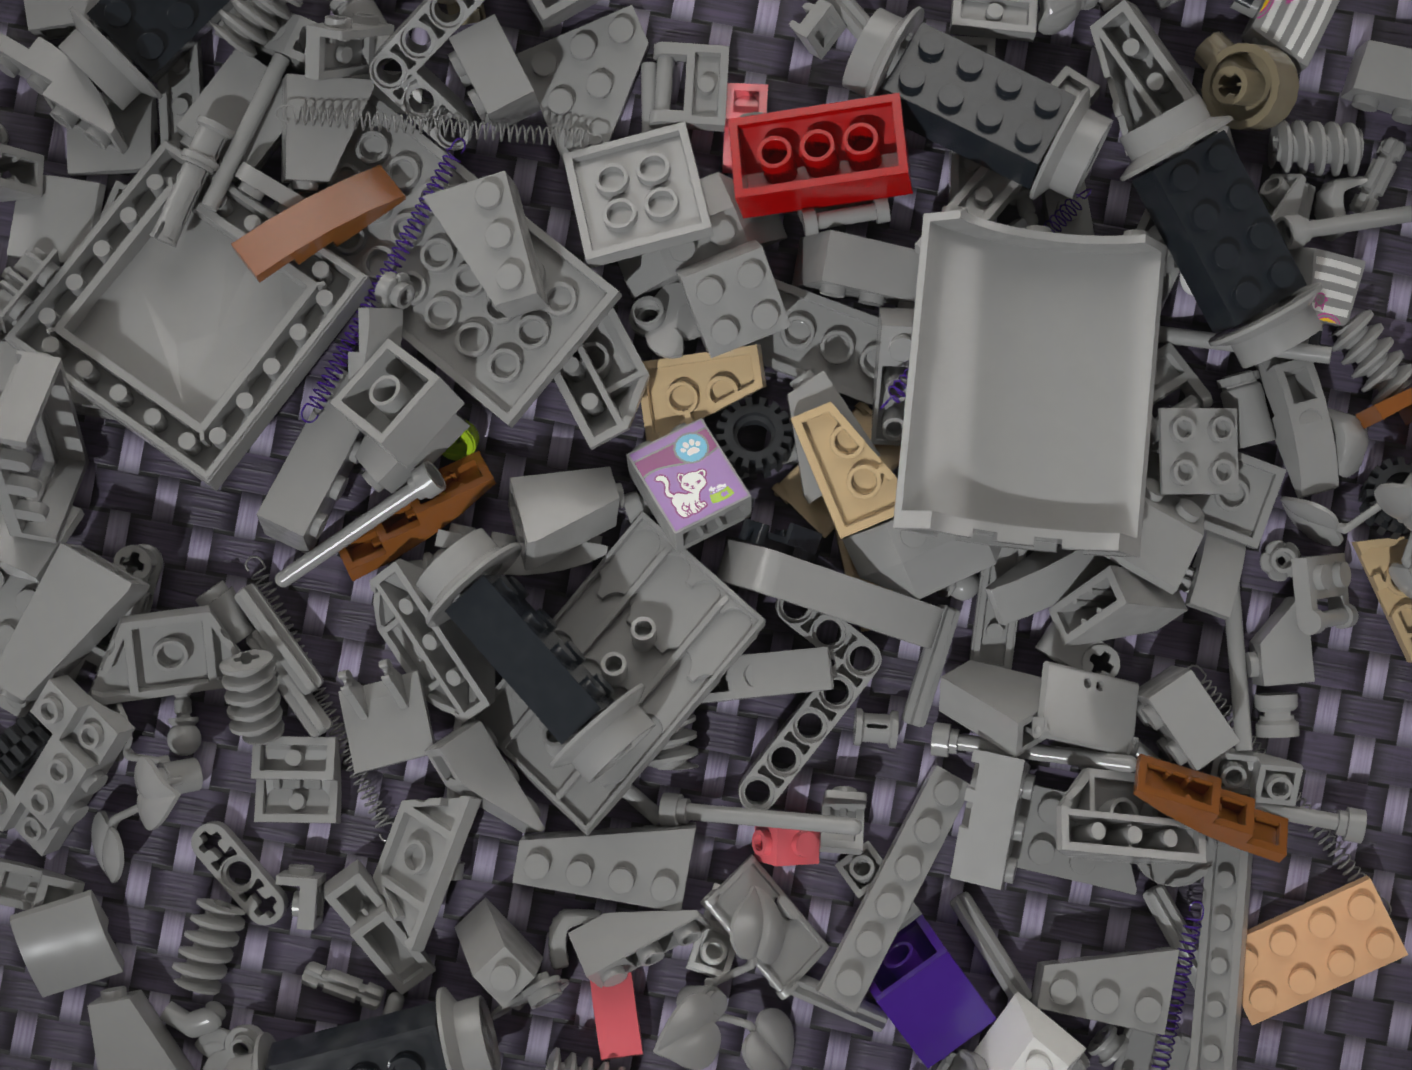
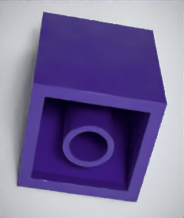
[869,915,997,1069]

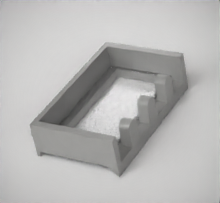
[0,350,89,543]

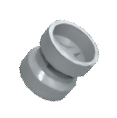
[1254,692,1300,738]

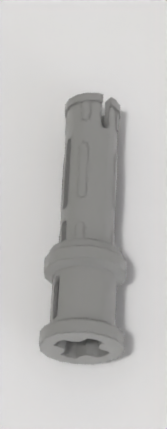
[149,115,235,248]

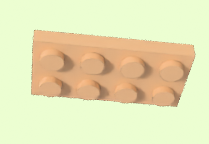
[1241,875,1408,1026]

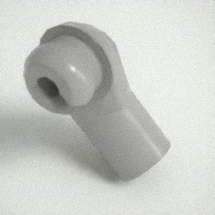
[160,1001,226,1038]

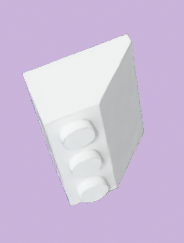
[974,992,1087,1070]

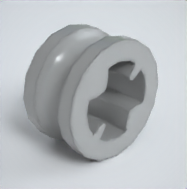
[1087,1024,1129,1067]

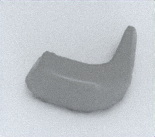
[1313,176,1368,241]
[1328,408,1369,478]
[548,909,602,970]

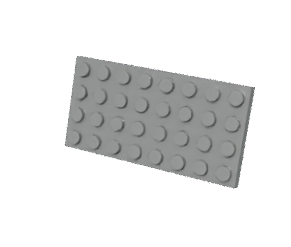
[269,94,622,428]

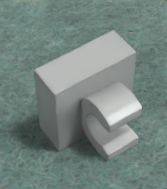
[789,0,847,60]

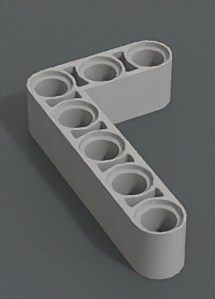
[369,0,485,150]
[716,539,944,649]
[738,599,882,810]

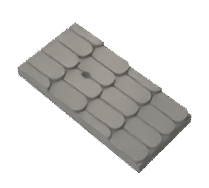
[470,511,765,836]

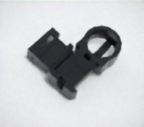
[739,518,822,564]

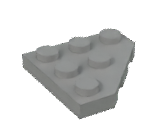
[517,5,649,166]

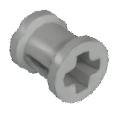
[853,708,899,749]

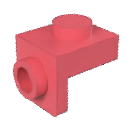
[752,826,820,866]

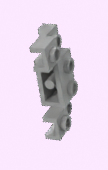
[0,675,135,856]

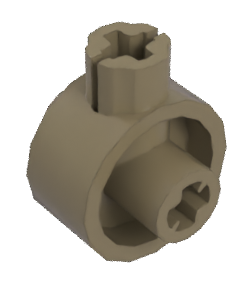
[1194,32,1299,131]

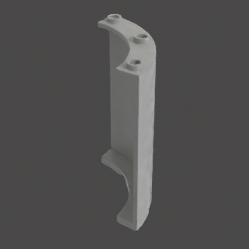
[893,205,1166,557]

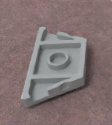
[88,605,241,705]
[1011,784,1137,895]
[373,795,482,952]

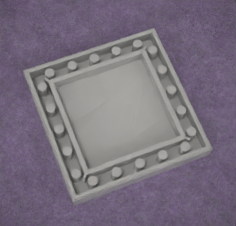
[4,139,374,491]

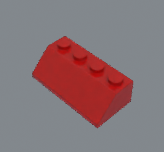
[728,92,913,219]

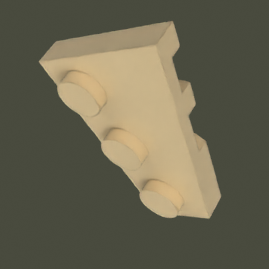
[641,344,767,442]
[790,401,897,539]
[1351,536,1412,663]

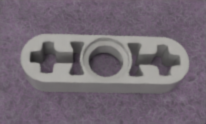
[191,821,289,926]

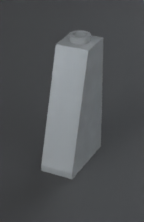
[0,543,150,704]

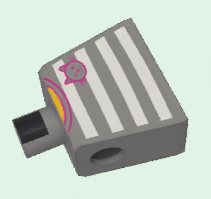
[1229,0,1340,74]
[1289,247,1366,345]

